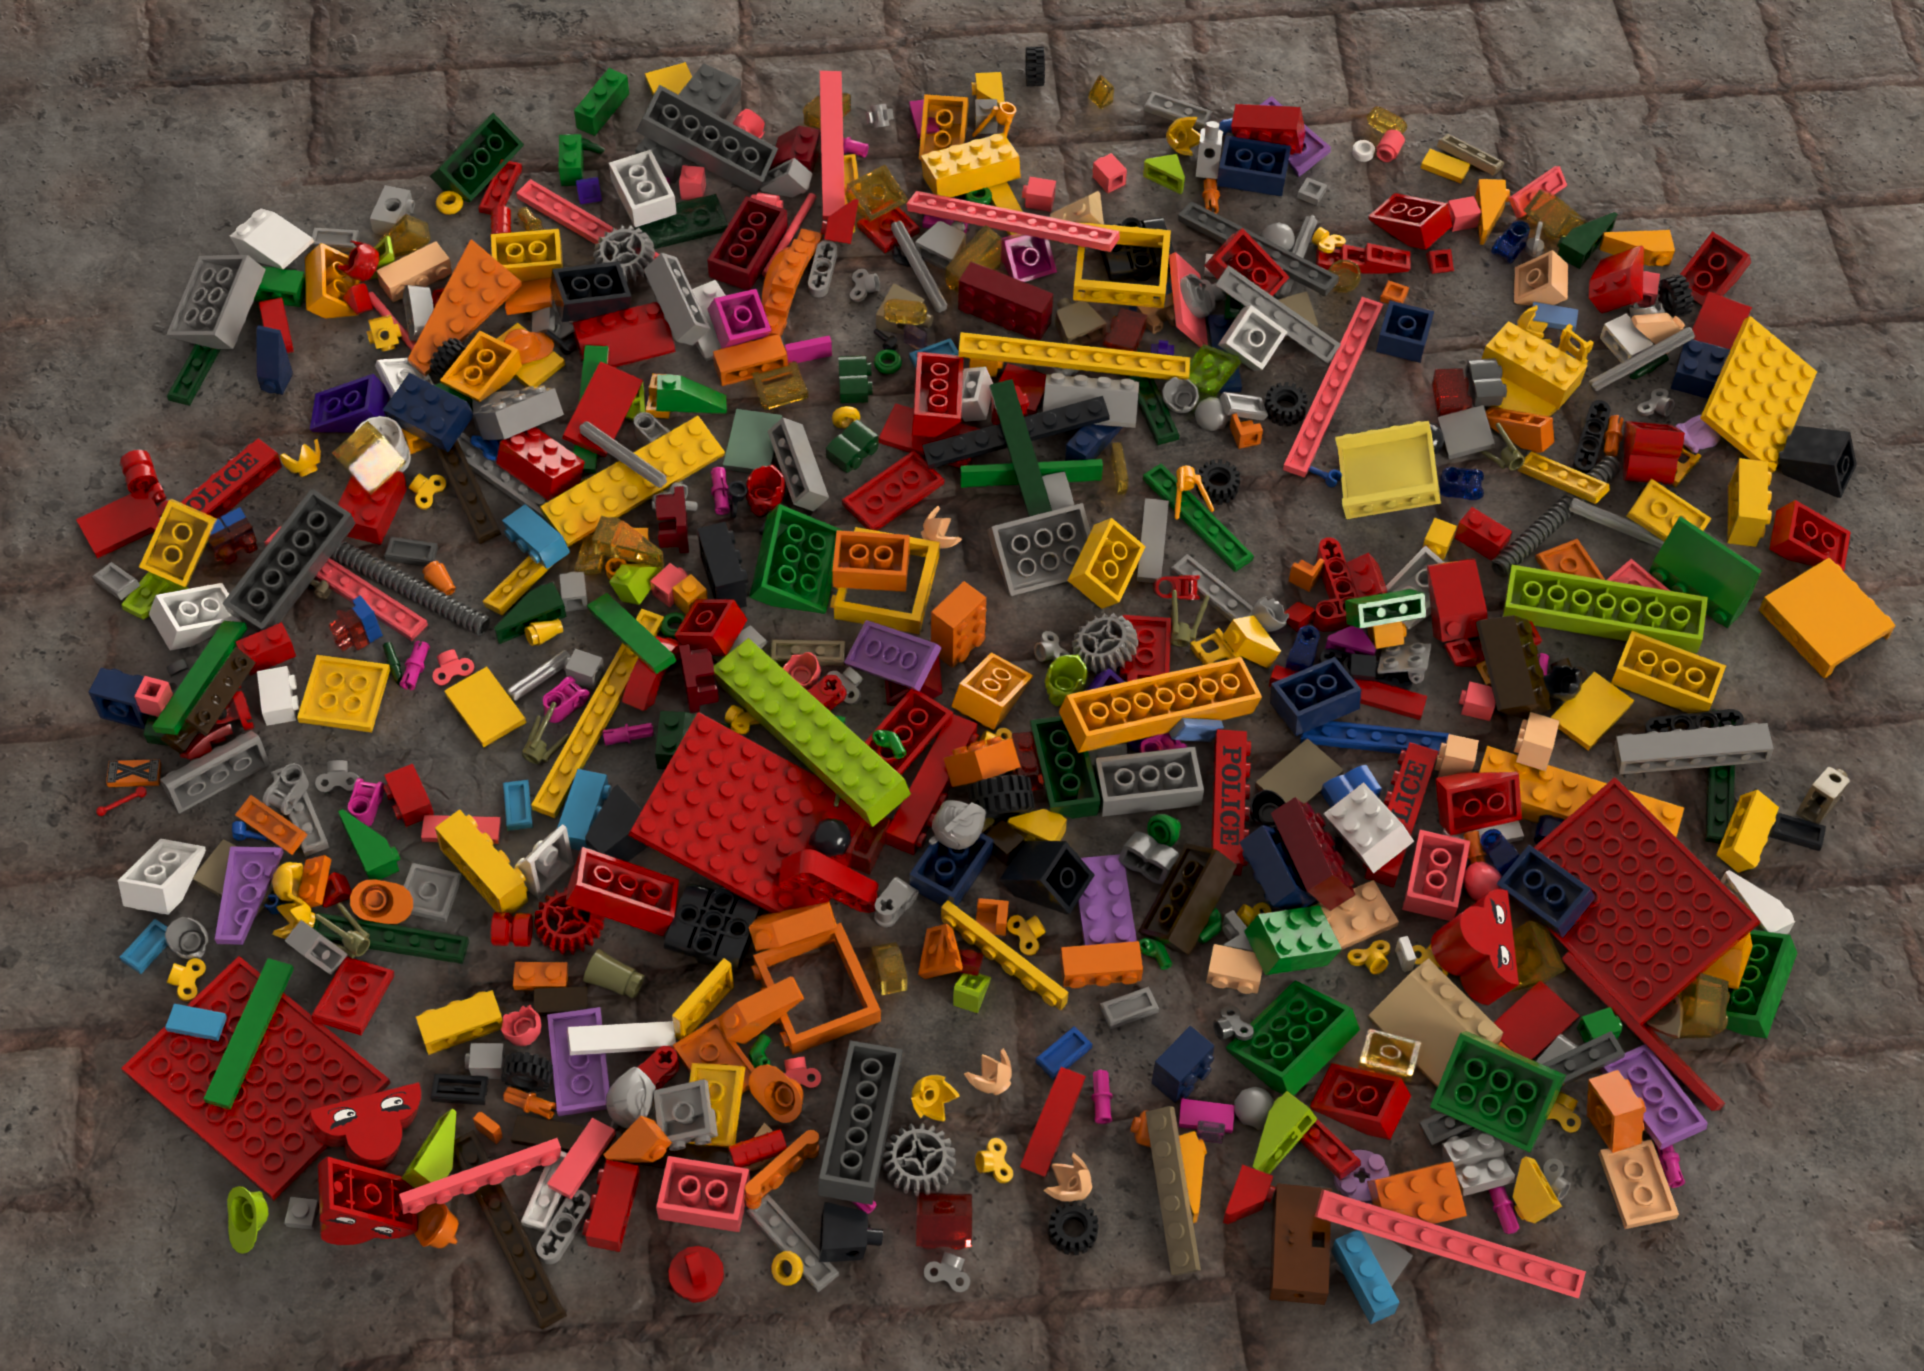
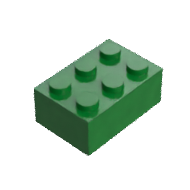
[1244,905,1342,975]

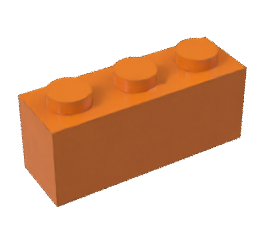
[713,334,788,386]
[1060,941,1143,988]

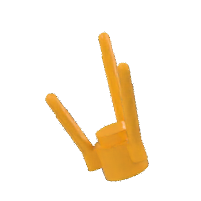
[972,102,1016,137]
[1175,466,1214,519]

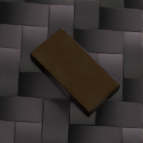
[534,986,588,1016]

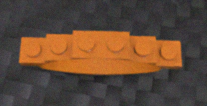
[761,228,823,338]

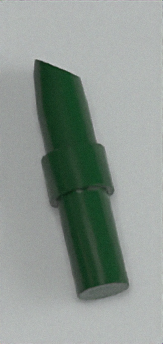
[567,133,605,154]
[1629,354,1669,380]
[382,642,403,685]

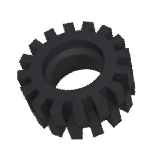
[1025,46,1045,86]
[1658,275,1694,318]
[430,338,467,378]
[1264,382,1308,426]
[1196,459,1240,505]
[501,1052,553,1092]
[1048,1201,1099,1256]

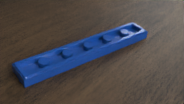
[1300,721,1450,755]

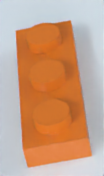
[235,795,308,855]

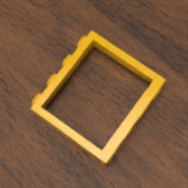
[1073,223,1171,308]
[830,527,940,635]

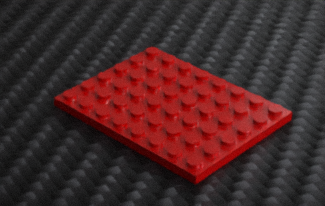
[629,712,869,913]
[1501,777,1760,1025]
[121,956,391,1200]

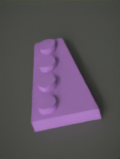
[1260,96,1331,177]
[215,847,284,945]

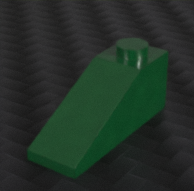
[1557,212,1618,269]
[494,582,567,644]

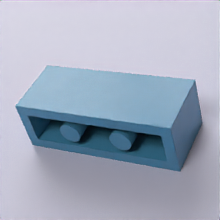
[502,504,570,569]
[557,769,611,850]
[1331,1230,1400,1324]

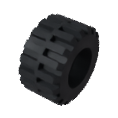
[968,775,1035,821]

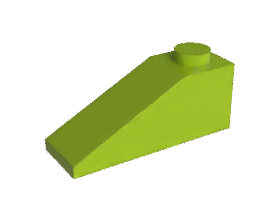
[1253,1091,1317,1174]
[402,1109,456,1188]

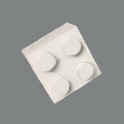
[1218,305,1287,371]

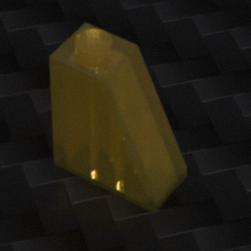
[945,225,1002,293]

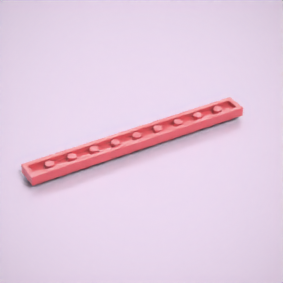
[907,191,1120,252]
[1283,297,1383,478]
[1314,1190,1586,1299]

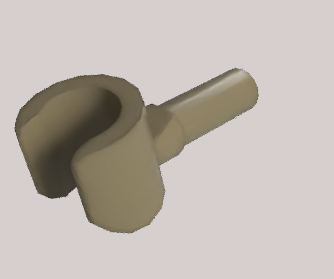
[310,579,332,600]

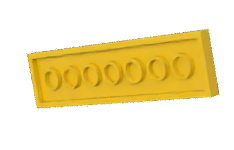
[540,416,725,547]

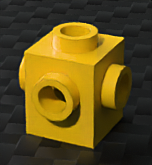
[366,315,402,351]

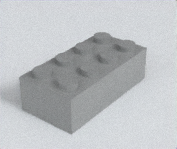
[1094,747,1204,817]

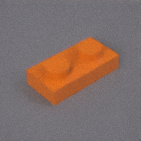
[298,855,332,908]
[513,962,569,990]

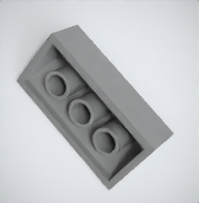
[1043,373,1139,428]
[160,730,270,814]

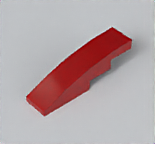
[1316,243,1410,274]
[1020,1067,1086,1177]

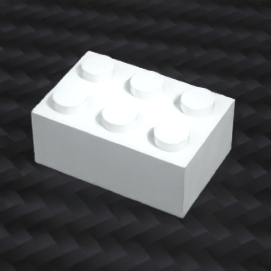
[609,150,677,227]
[1324,782,1414,873]

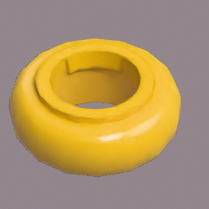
[435,191,463,215]
[832,406,861,429]
[771,1251,803,1286]

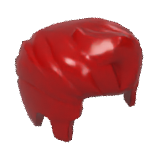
[337,240,379,282]
[746,465,785,516]

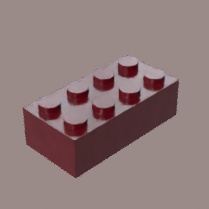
[707,196,788,291]
[958,261,1053,341]
[1271,797,1356,911]

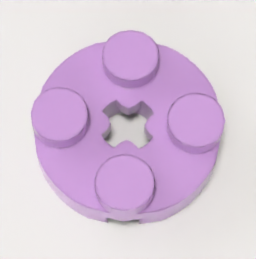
[1334,1150,1389,1204]

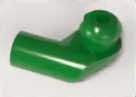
[872,730,907,759]
[1197,908,1222,945]
[1139,938,1172,970]
[748,1033,771,1068]

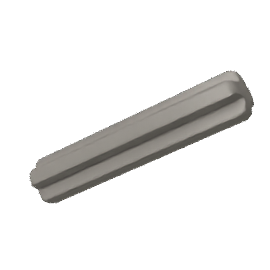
[508,650,571,701]

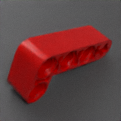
[1313,537,1358,632]
[778,849,879,913]

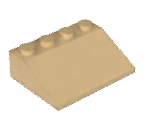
[1368,959,1503,1088]

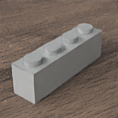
[644,253,710,346]
[767,417,829,511]

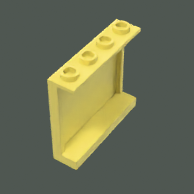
[1335,421,1441,519]

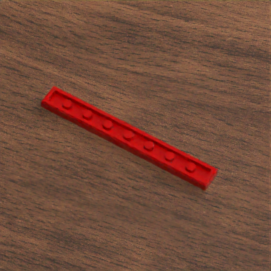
[1562,952,1726,1111]

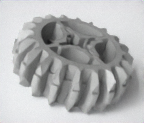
[593,225,655,282]
[1072,613,1138,675]
[883,1123,956,1197]

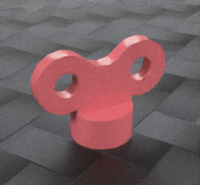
[432,649,474,686]
[784,1057,821,1088]

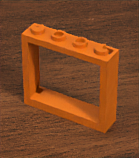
[751,923,881,1055]

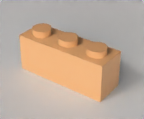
[376,241,453,302]
[1514,712,1559,771]

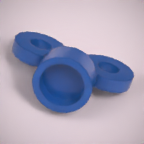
[470,436,503,461]

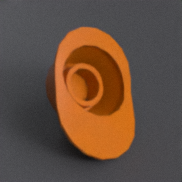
[504,329,554,365]
[350,879,413,924]
[749,1064,804,1123]
[414,1203,459,1249]

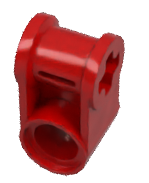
[1153,575,1200,600]
[807,675,847,711]
[637,1046,680,1090]

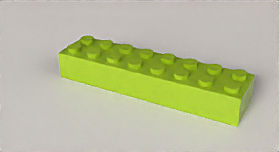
[1502,565,1708,653]

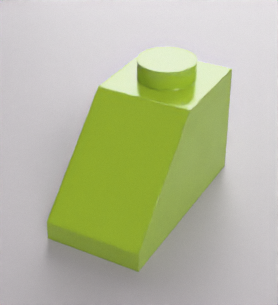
[609,563,664,605]

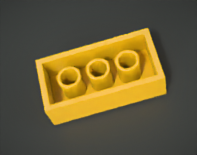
[921,133,1021,198]
[1481,321,1588,410]
[1611,631,1726,713]
[435,809,528,915]

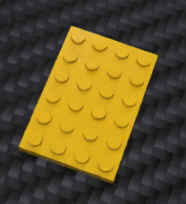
[1700,316,1817,473]

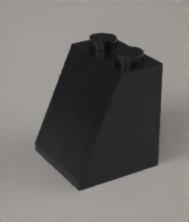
[1778,425,1857,498]
[585,784,648,862]
[1000,840,1095,914]

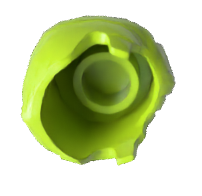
[1044,655,1088,706]

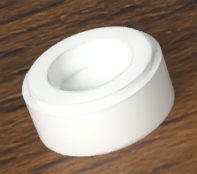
[1352,140,1375,162]

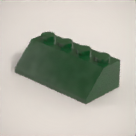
[429,112,524,203]
[1030,716,1100,819]

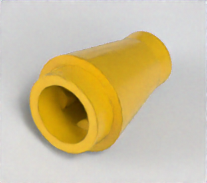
[525,619,563,646]

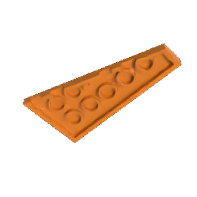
[408,239,522,377]

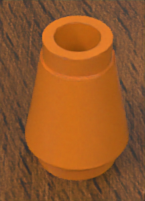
[422,561,456,596]

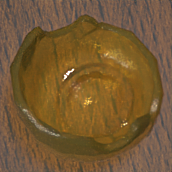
[1328,260,1361,293]

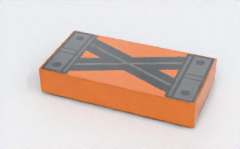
[106,759,162,787]

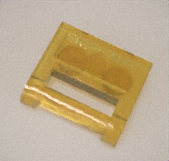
[751,361,809,410]

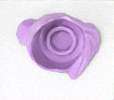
[1676,414,1721,453]

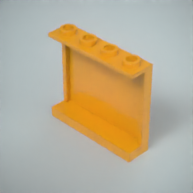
[1759,558,1896,678]

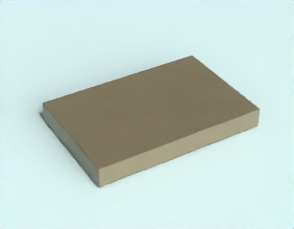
[1255,738,1344,804]
[192,839,275,917]

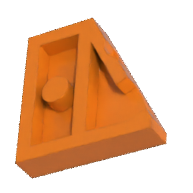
[918,924,963,979]

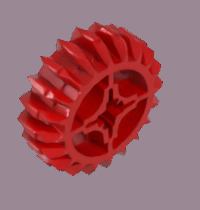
[534,886,605,955]

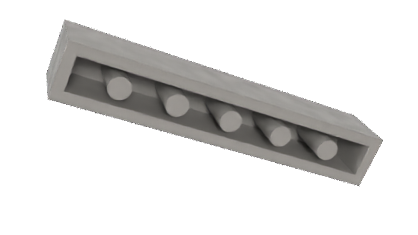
[1614,723,1774,775]

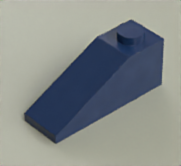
[257,325,293,395]
[1065,424,1123,461]

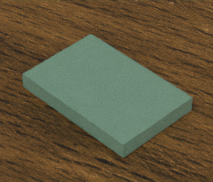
[723,409,782,473]

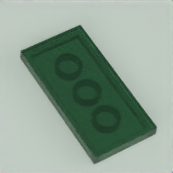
[632,194,728,249]

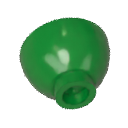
[1147,814,1181,847]

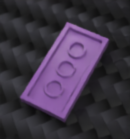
[844,620,941,691]
[1078,854,1137,945]
[547,1007,610,1116]
[1600,1045,1708,1150]

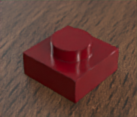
[957,949,984,976]

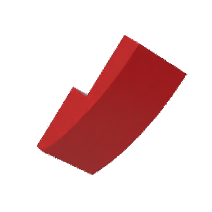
[180,723,233,761]

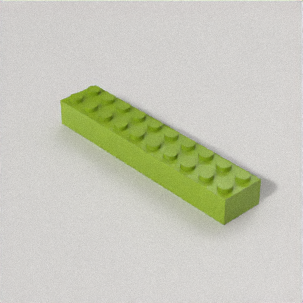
[714,638,911,827]

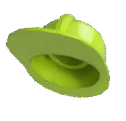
[227,1186,269,1254]

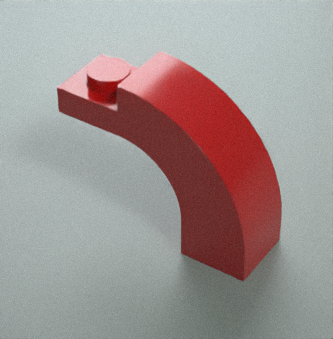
[622,636,681,711]

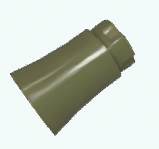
[583,948,645,998]

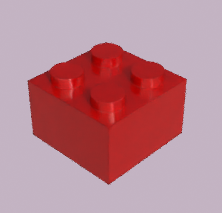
[675,599,748,656]

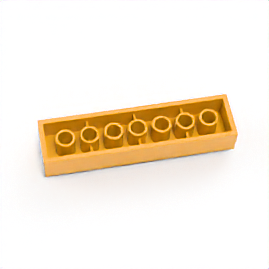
[1059,657,1262,753]
[1479,746,1684,837]

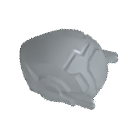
[929,800,986,850]
[606,1067,656,1130]

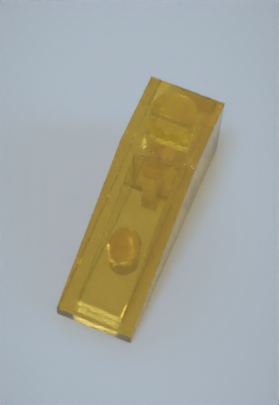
[592,516,665,569]

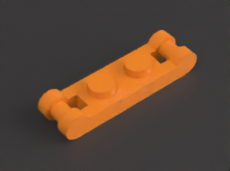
[745,1130,819,1210]

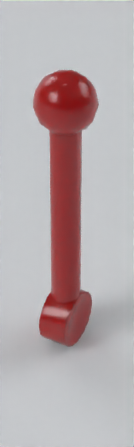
[96,786,147,816]

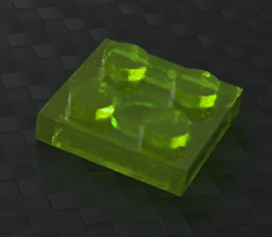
[1189,344,1241,397]

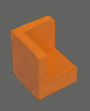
[1230,414,1263,449]
[1289,558,1324,592]
[976,898,1009,936]

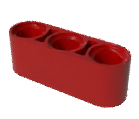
[259,297,294,354]

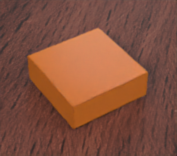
[1380,280,1409,304]
[473,1112,503,1144]

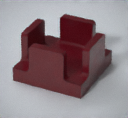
[655,486,689,553]
[679,644,719,713]

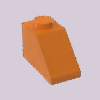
[604,1116,672,1163]

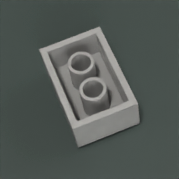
[474,385,564,440]

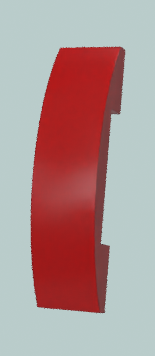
[1444,621,1542,667]

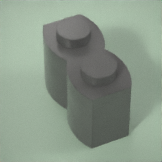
[1465,358,1507,407]
[1118,831,1179,884]

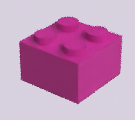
[707,289,772,348]

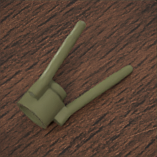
[1479,423,1525,471]
[1171,590,1210,647]
[522,702,570,765]
[315,903,370,958]

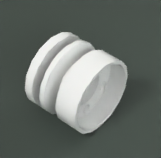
[353,416,411,472]

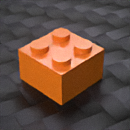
[944,736,1021,787]
[1587,1070,1646,1153]

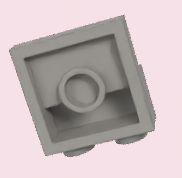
[653,1079,718,1151]
[1442,1130,1515,1196]

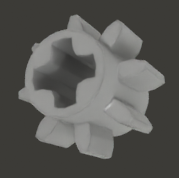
[866,103,894,128]

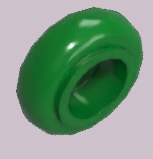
[965,188,992,205]
[874,349,902,375]
[660,612,686,640]

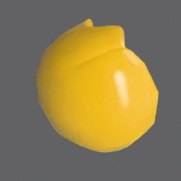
[272,862,303,901]

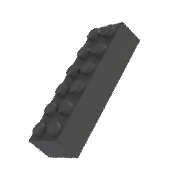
[635,63,741,184]
[636,85,778,194]
[222,488,356,632]
[818,1040,903,1205]

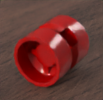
[120,450,159,493]
[491,912,533,947]

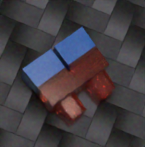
[206,507,258,565]
[328,595,383,652]

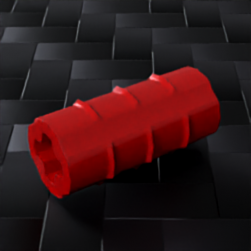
[490,206,512,249]
[728,1129,787,1168]

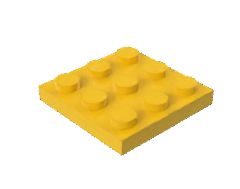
[297,655,390,733]

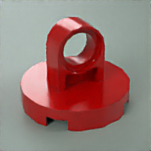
[215,685,255,731]
[668,1246,724,1303]

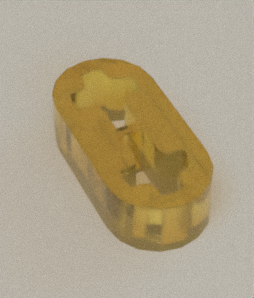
[1367,106,1407,135]
[884,299,927,325]

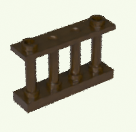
[161,647,256,754]

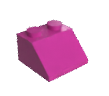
[997,233,1057,282]

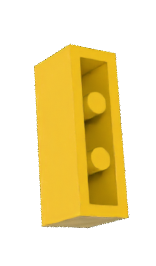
[1716,790,1779,873]
[416,990,503,1055]

